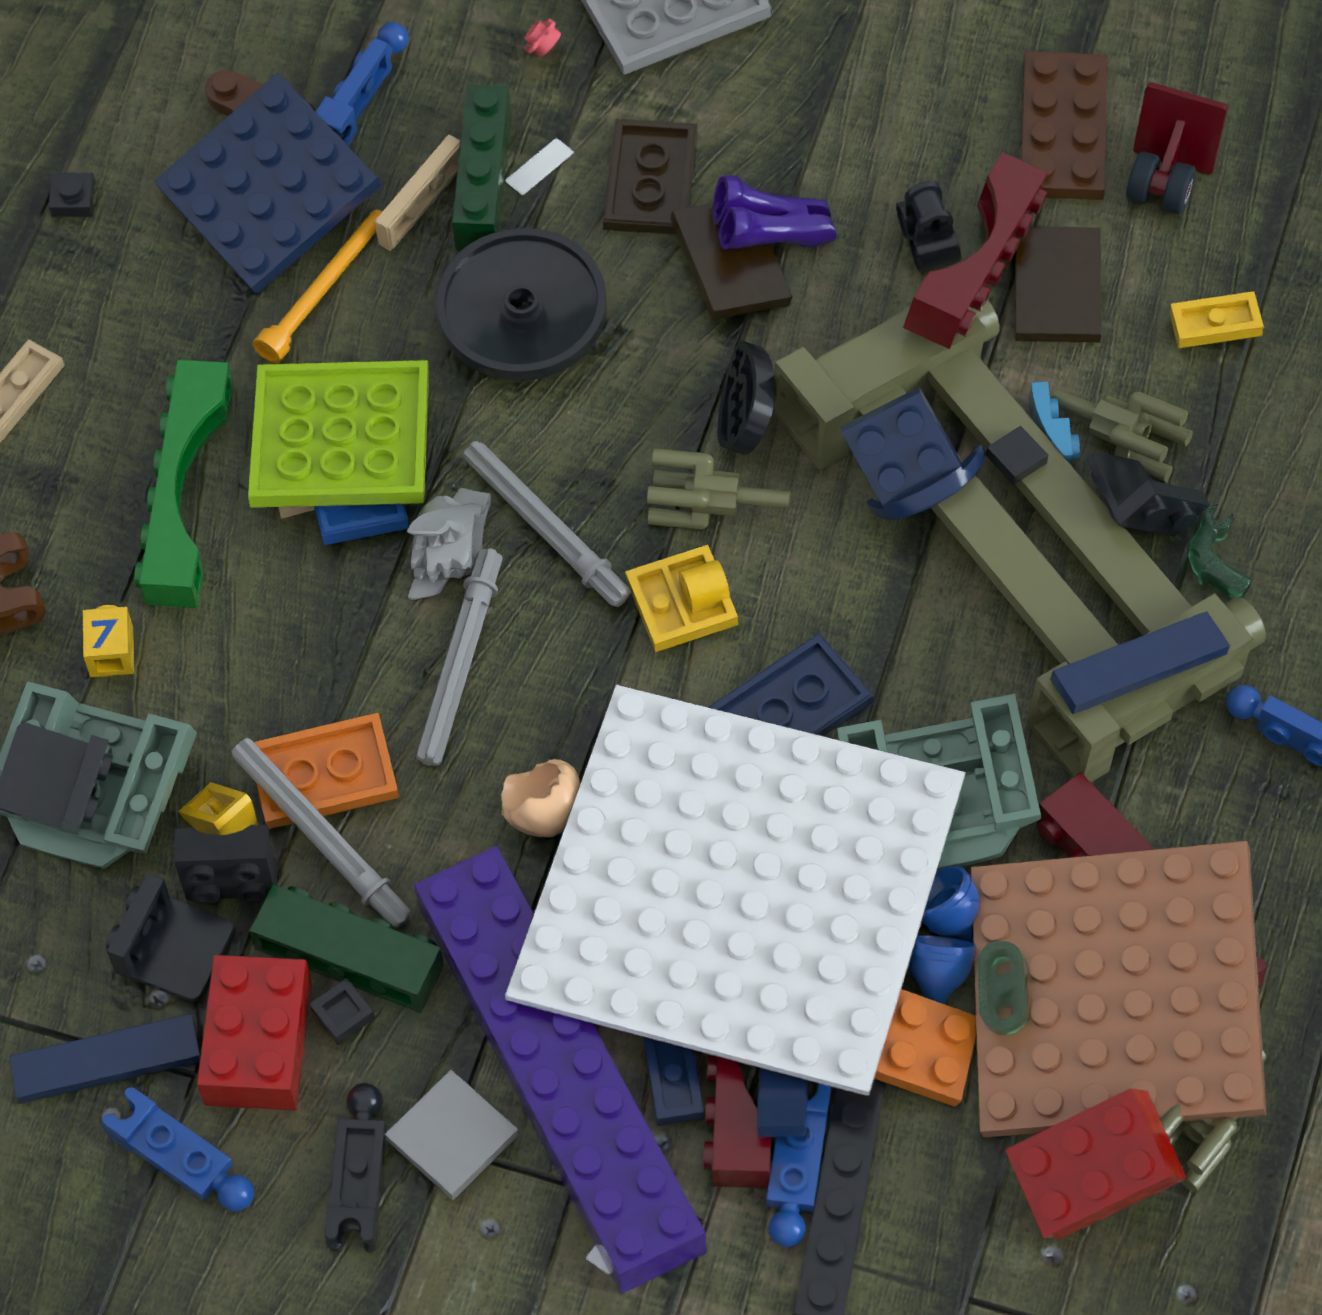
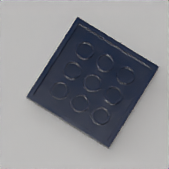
[154,73,382,295]

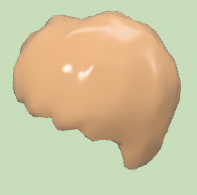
[501,759,581,838]

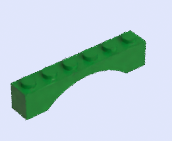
[134,360,233,608]

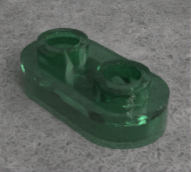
[977,940,1029,1035]

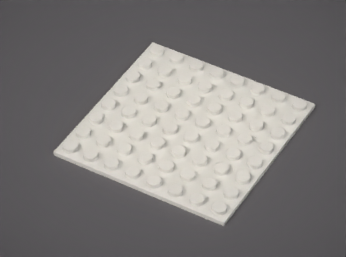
[505,685,966,1096]

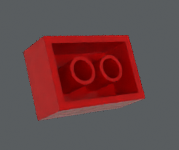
[197,955,312,1111]
[1005,1088,1187,1239]

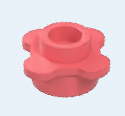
[524,18,561,58]

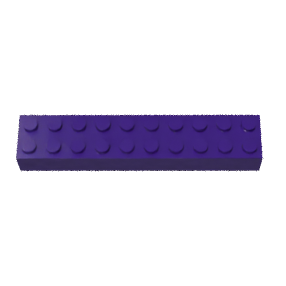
[414,846,707,1294]

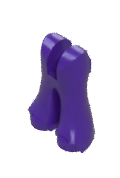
[713,175,837,250]

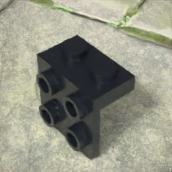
[1087,451,1210,536]
[0,723,113,835]
[106,873,234,1002]

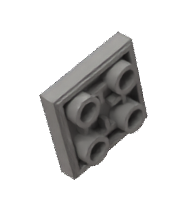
[385,1070,519,1200]

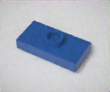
[314,504,409,545]

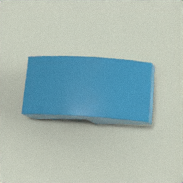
[1029,382,1080,466]

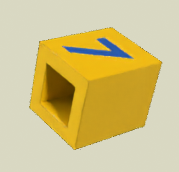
[83,605,134,678]

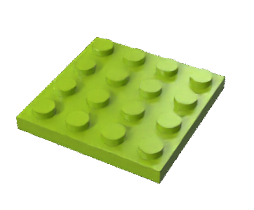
[248,360,429,508]

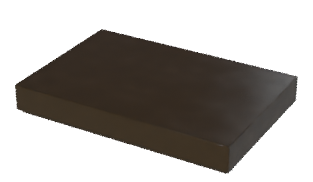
[603,119,698,235]
[670,203,792,320]
[1015,226,1101,342]

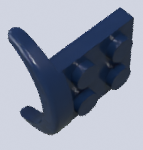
[841,387,986,520]

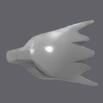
[407,488,491,600]

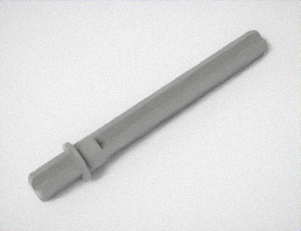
[463,441,631,607]
[416,548,502,766]
[231,738,411,929]

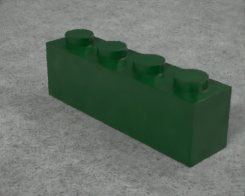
[452,85,512,251]
[250,884,444,1013]

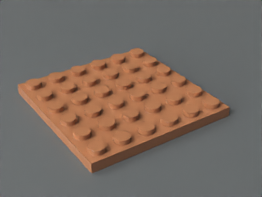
[971,841,1266,1137]

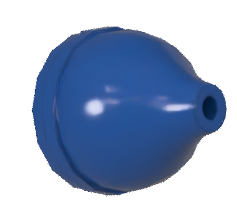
[921,866,980,941]
[908,935,976,1005]

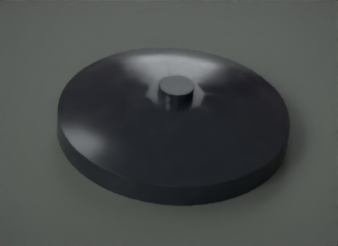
[436,228,607,380]

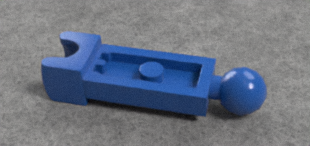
[316,22,409,146]
[1226,684,1322,766]
[767,1083,831,1248]
[102,1087,254,1212]

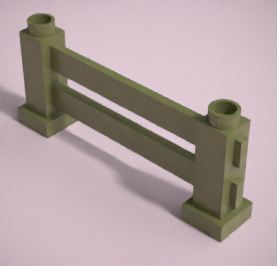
[772,299,1266,782]

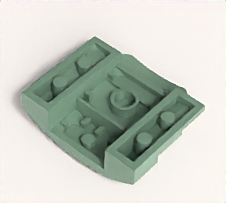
[0,681,197,869]
[837,694,1041,871]

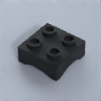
[174,825,277,904]

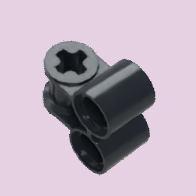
[896,181,961,273]

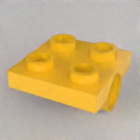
[625,545,738,652]

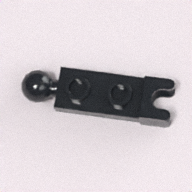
[325,1082,387,1253]

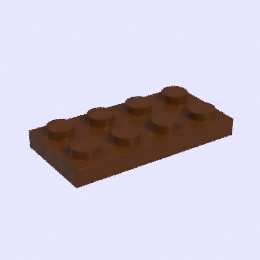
[1021,51,1108,200]

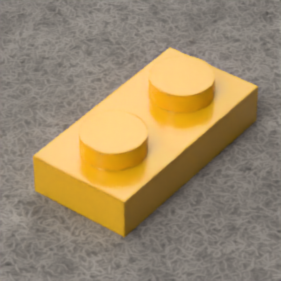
[1169,291,1264,348]

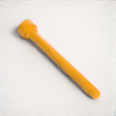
[252,209,383,364]

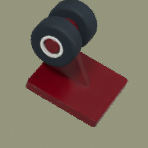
[1126,82,1228,215]

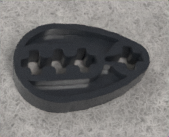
[717,341,775,455]

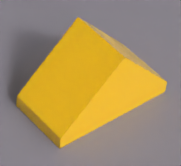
[178,782,258,835]

